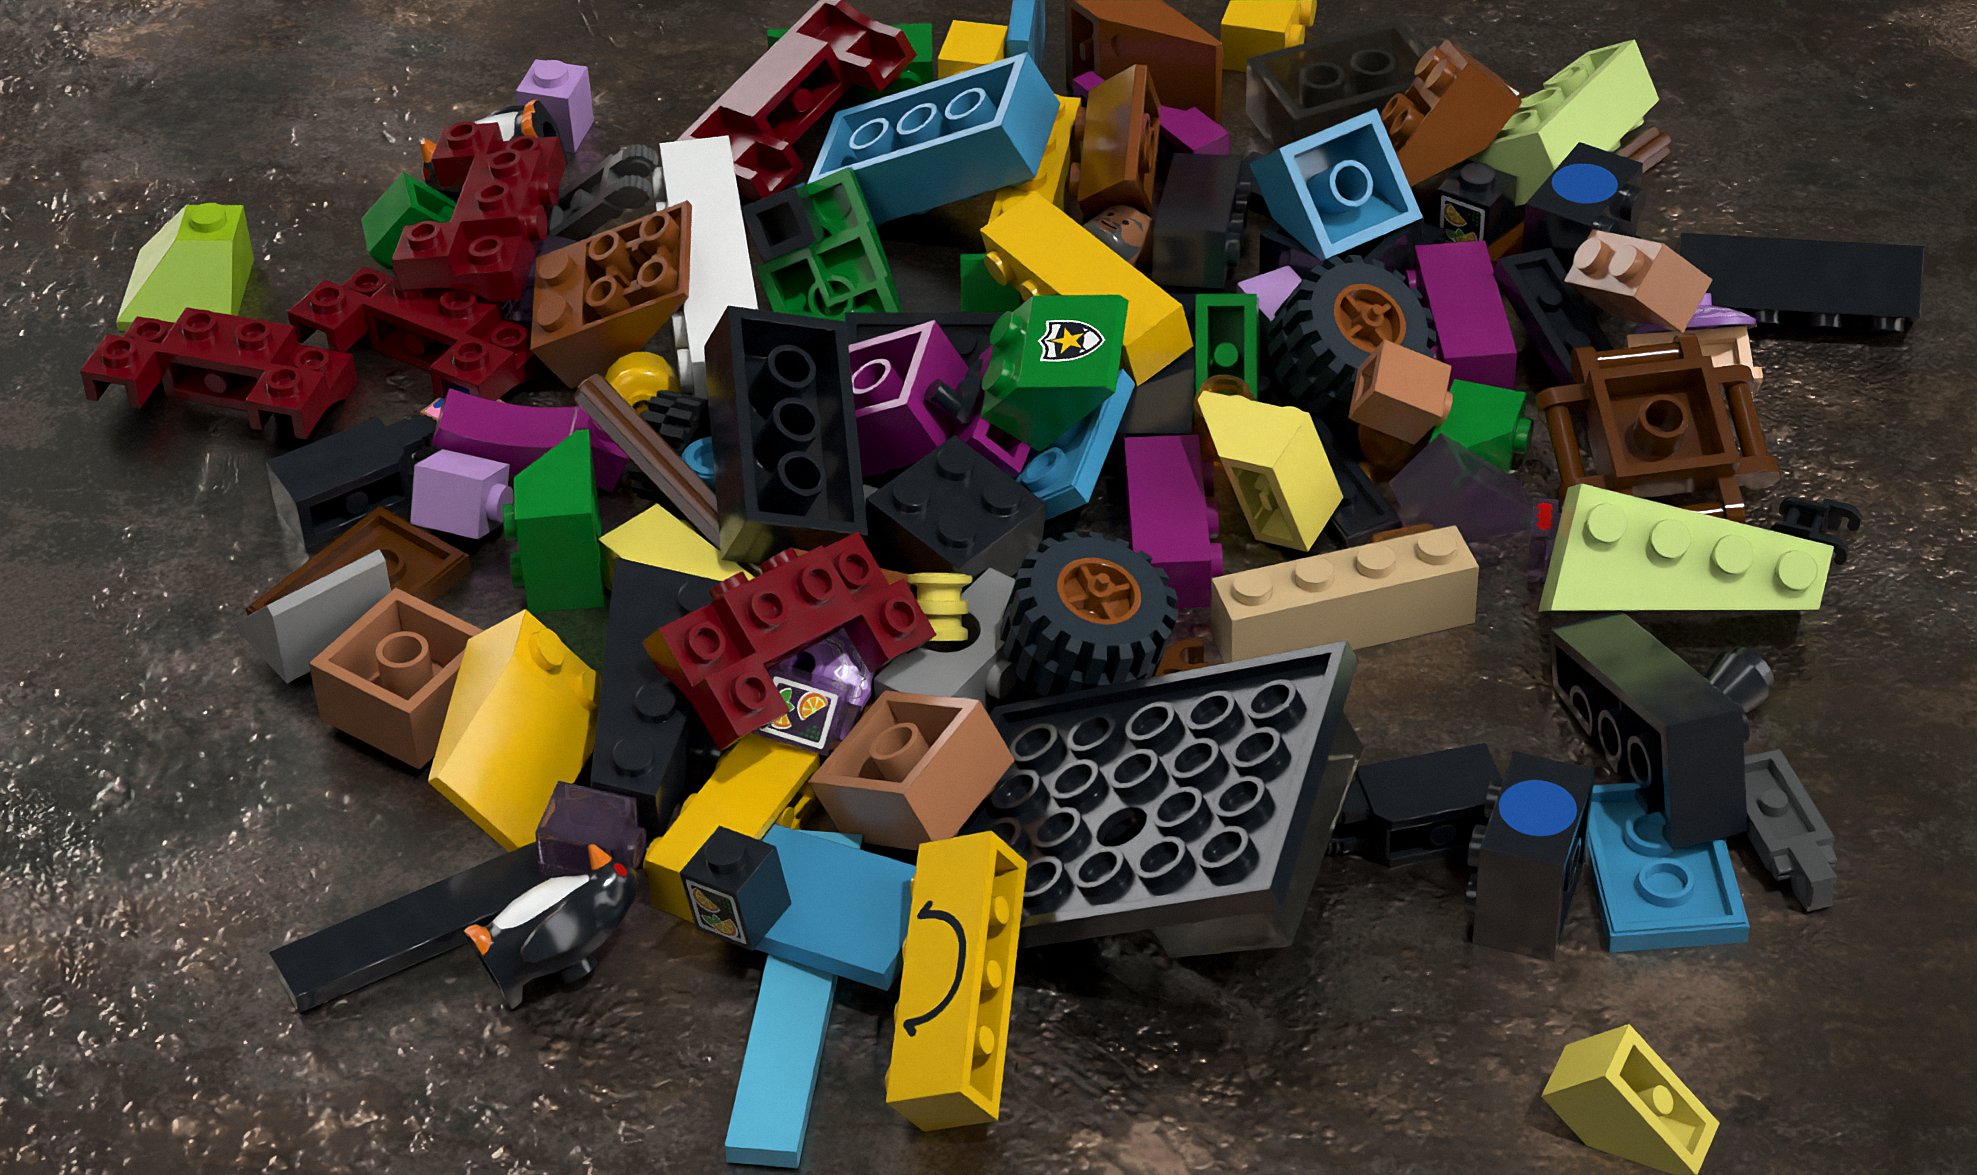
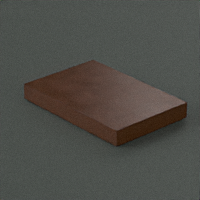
[246,506,471,616]

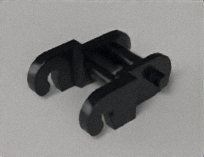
[1770,497,1862,565]

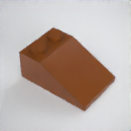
[1069,64,1162,218]

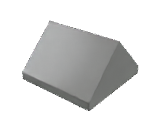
[235,549,391,683]

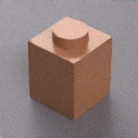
[1348,339,1453,445]

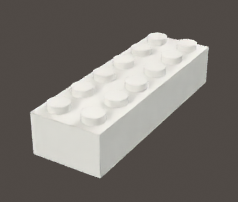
[651,135,758,400]

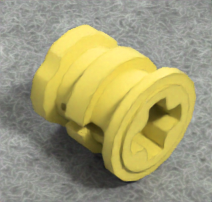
[907,573,972,641]

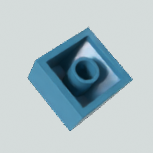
[1250,108,1423,261]

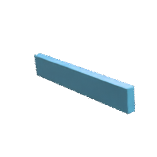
[725,830,864,1168]

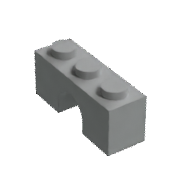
[874,567,1020,711]

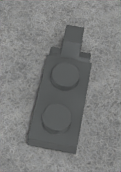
[1744,749,1837,911]

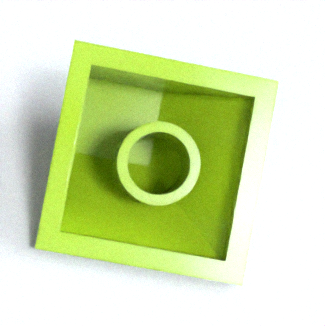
[116,203,254,331]

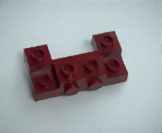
[676,0,917,201]
[391,121,566,302]
[287,266,550,401]
[80,307,358,439]
[641,531,937,751]

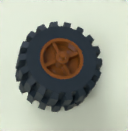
[1268,255,1436,423]
[1000,532,1178,697]

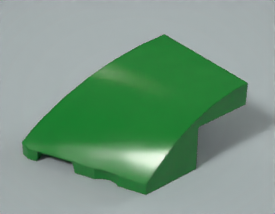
[755,167,903,321]

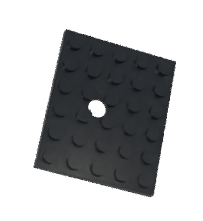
[956,641,1358,949]

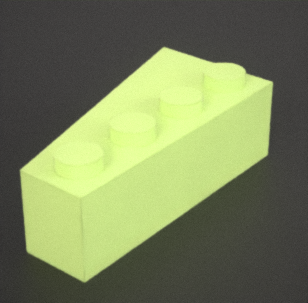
[1448,39,1659,206]
[1538,484,1834,612]

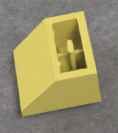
[1197,391,1343,552]

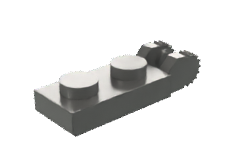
[543,144,659,251]

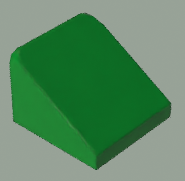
[960,254,1021,312]

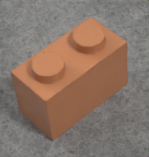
[1564,229,1712,333]

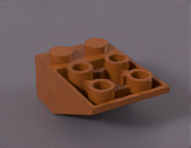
[1064,0,1224,126]
[1380,38,1522,187]
[530,200,692,389]

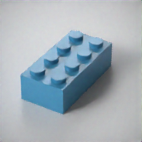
[807,52,1061,228]

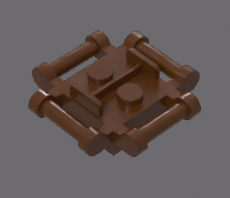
[1534,334,1781,524]

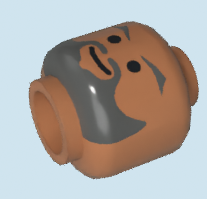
[1082,204,1155,273]

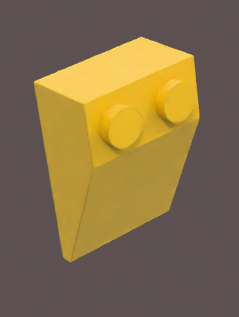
[428,609,602,852]

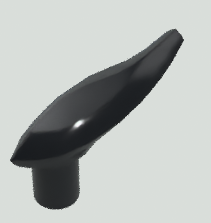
[924,359,983,425]

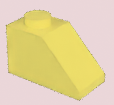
[1541,1024,1720,1175]

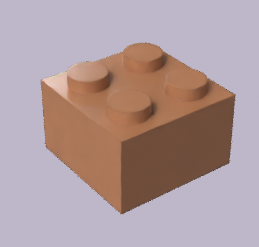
[309,587,484,770]
[808,691,1015,851]

